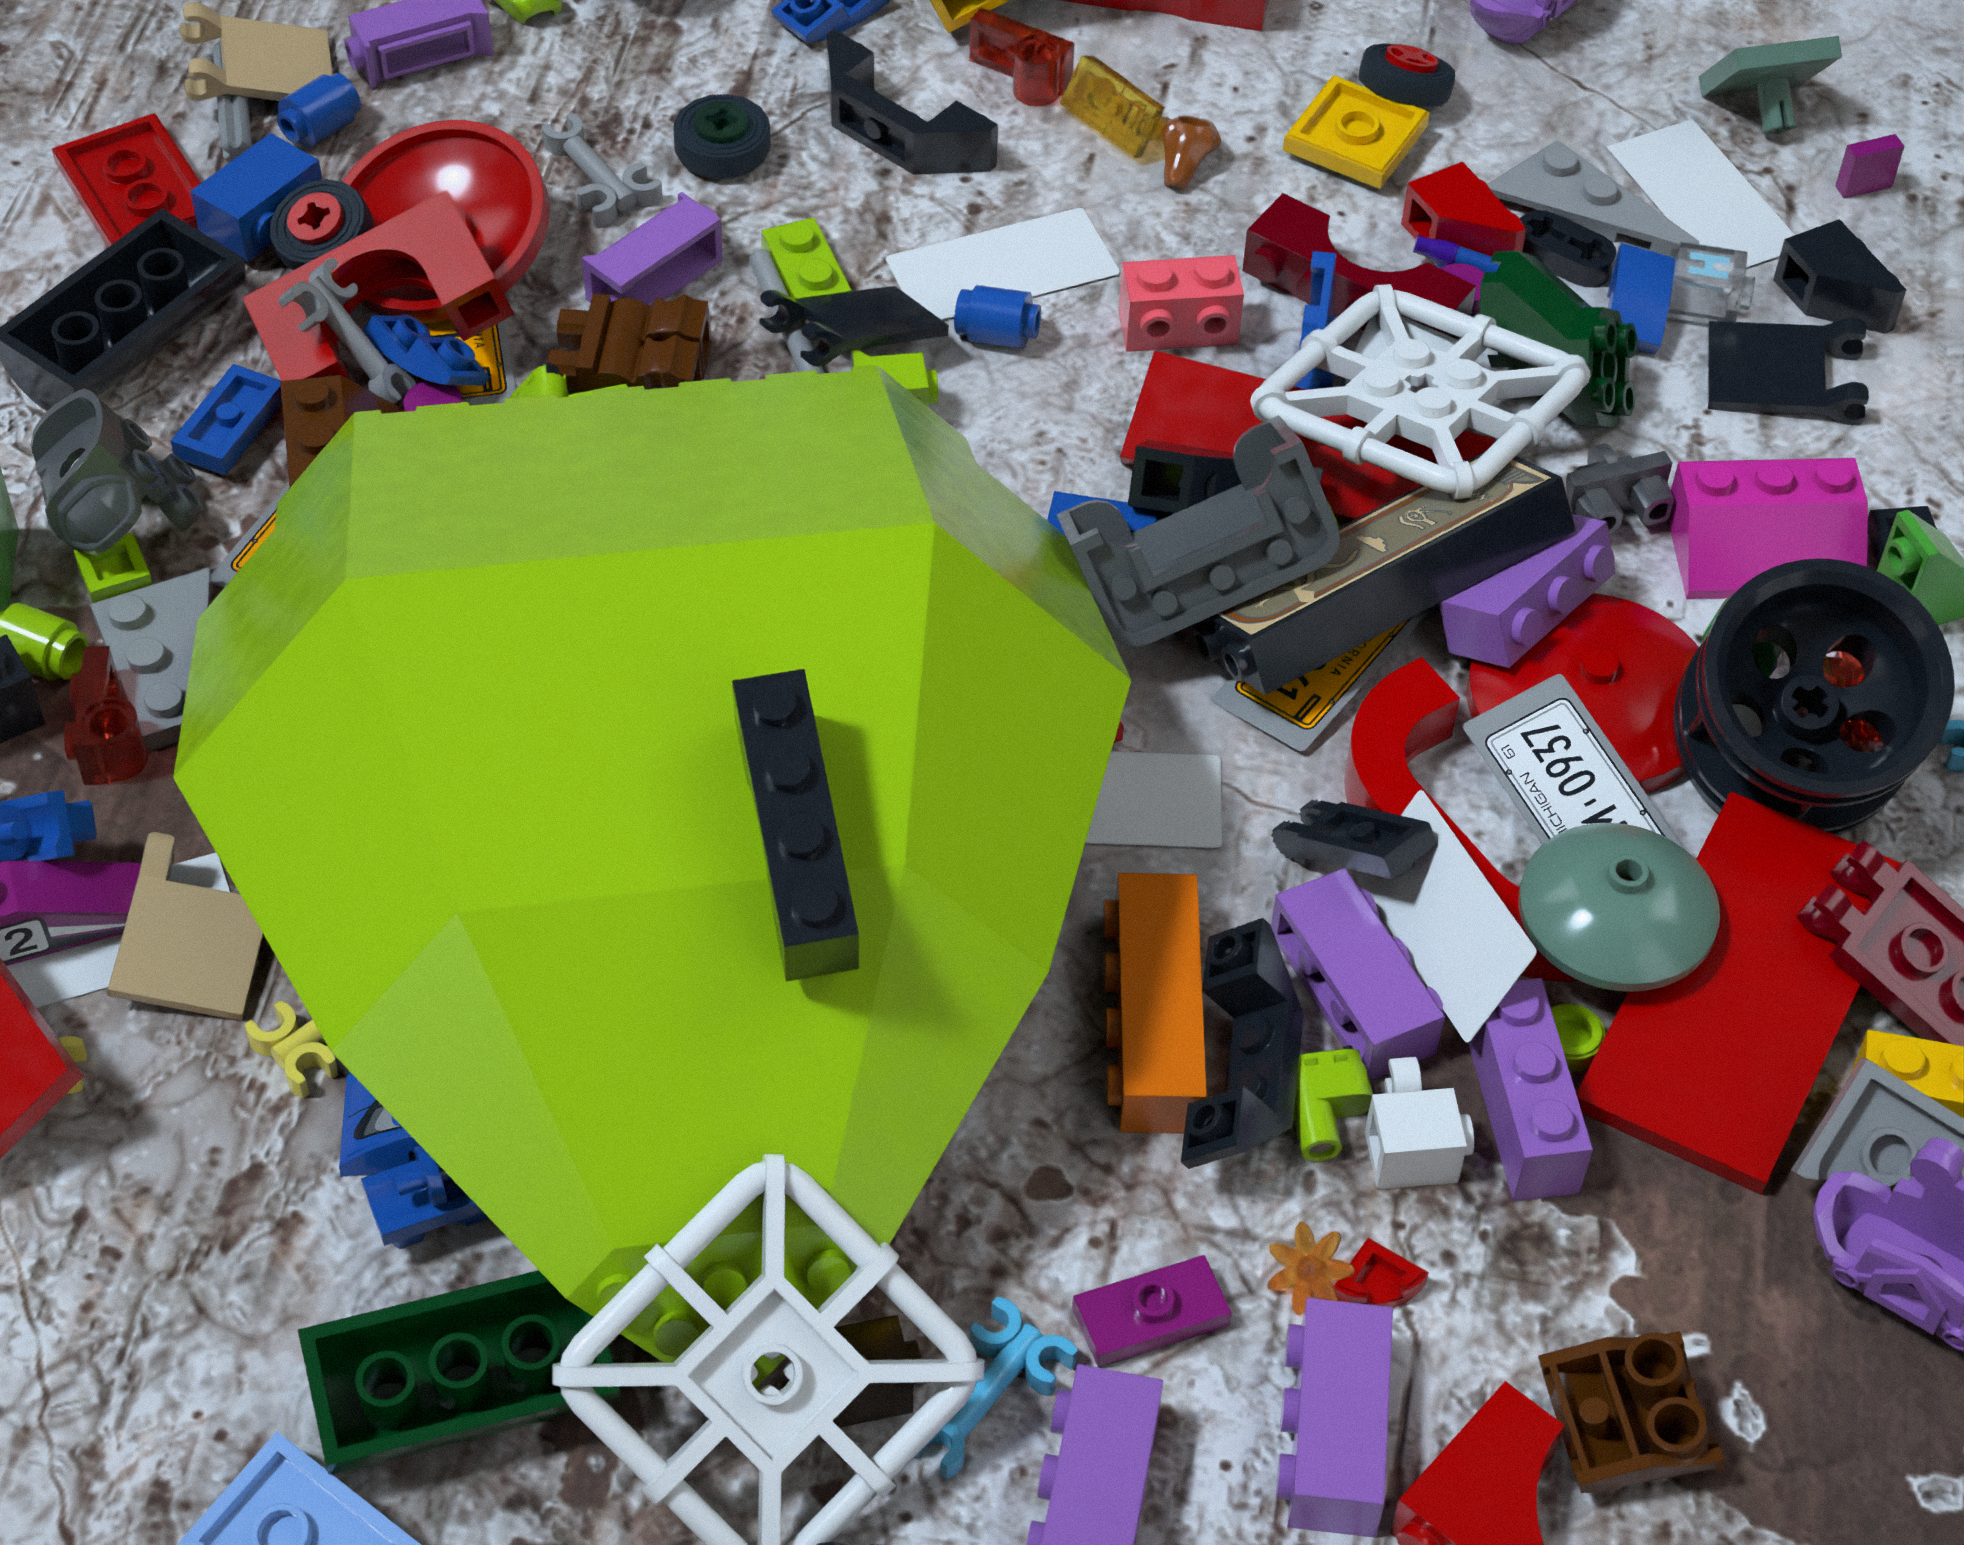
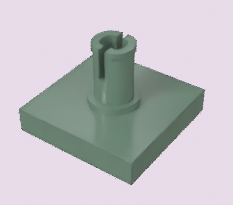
[1698,36,1842,135]

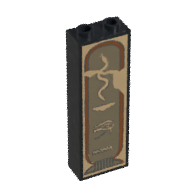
[1192,451,1576,695]

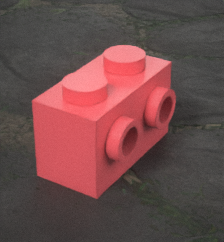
[1118,255,1244,352]

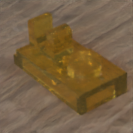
[1060,55,1171,158]

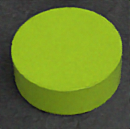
[1551,1004,1605,1072]

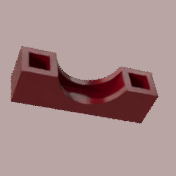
[1242,193,1476,340]

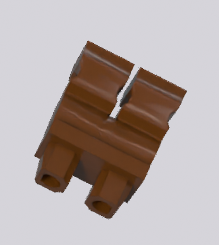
[547,293,712,393]

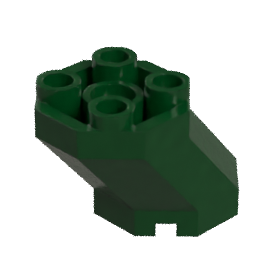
[1480,251,1637,428]

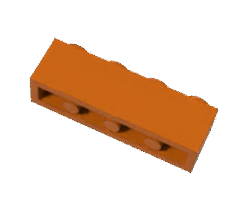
[1103,873,1207,1134]

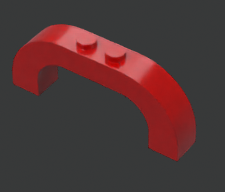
[1344,657,1630,982]

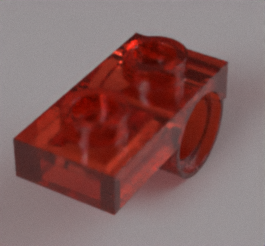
[969,7,1075,107]
[64,646,148,785]

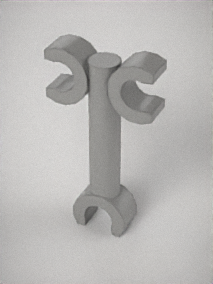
[542,113,663,228]
[278,258,417,404]

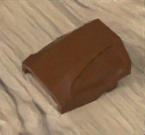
[1538,1331,1726,1493]

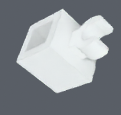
[1365,1057,1474,1190]

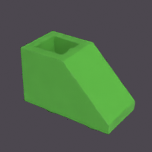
[1877,510,1964,625]

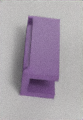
[344,0,493,90]
[582,192,723,306]

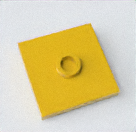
[1283,75,1430,189]

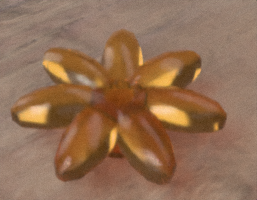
[1267,1222,1355,1315]

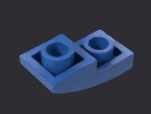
[771,0,890,43]
[1607,243,1675,354]
[362,315,490,386]

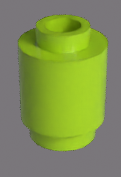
[0,602,89,681]

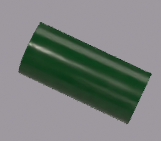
[297,1270,621,1475]

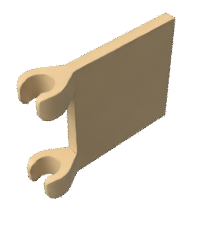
[180,2,333,101]
[107,832,263,1021]

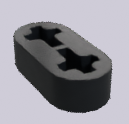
[1520,210,1617,287]

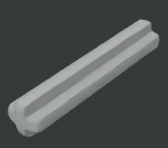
[213,41,252,162]

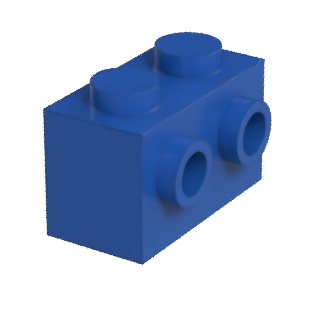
[190,133,323,262]

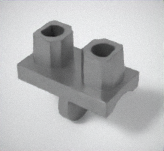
[1566,443,1674,535]

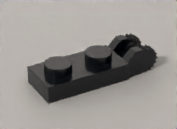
[1271,799,1437,880]

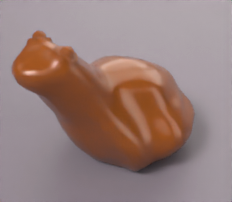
[1162,115,1221,190]

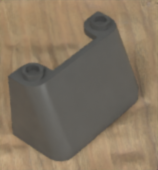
[1056,415,1340,647]

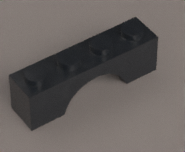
[732,669,859,982]

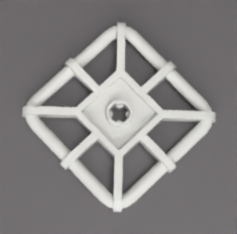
[1250,284,1591,499]
[552,1154,984,1545]

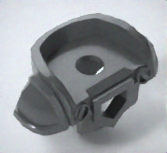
[30,388,205,555]

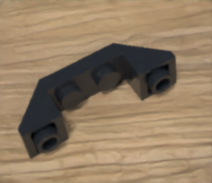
[827,29,998,175]
[1180,918,1304,1169]

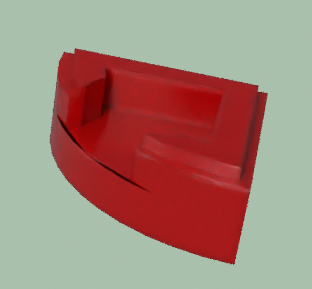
[1330,1238,1429,1308]

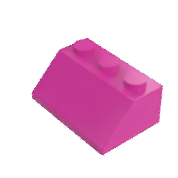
[1668,458,1868,599]

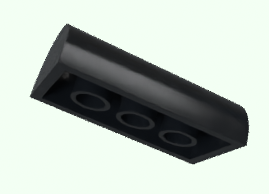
[0,208,246,411]

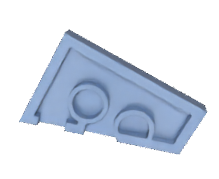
[177,1431,421,1545]

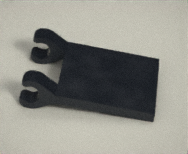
[759,286,949,367]
[1708,318,1869,425]

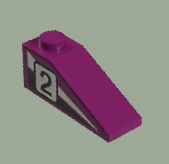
[0,860,141,966]

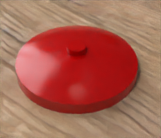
[342,120,550,323]
[1467,593,1699,793]

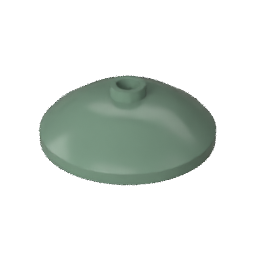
[1518,823,1720,992]

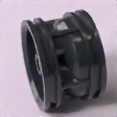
[1672,558,1955,836]

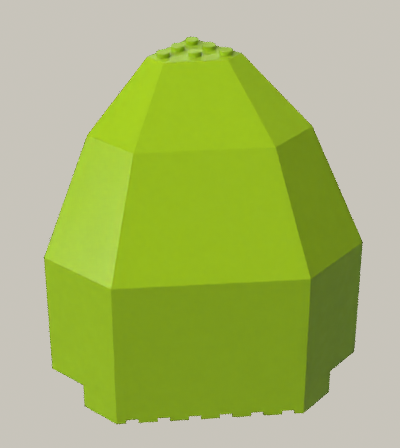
[173,365,1131,1388]

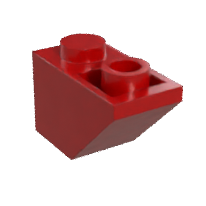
[1401,161,1526,257]

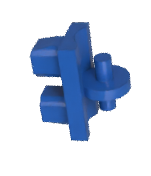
[0,790,97,862]
[361,1146,489,1249]

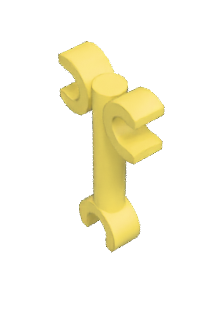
[245,1001,339,1099]

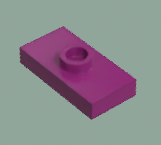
[1072,1254,1232,1367]

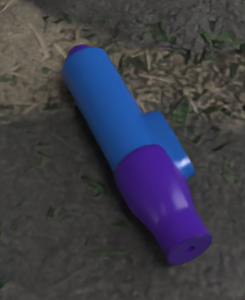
[1412,235,1500,273]

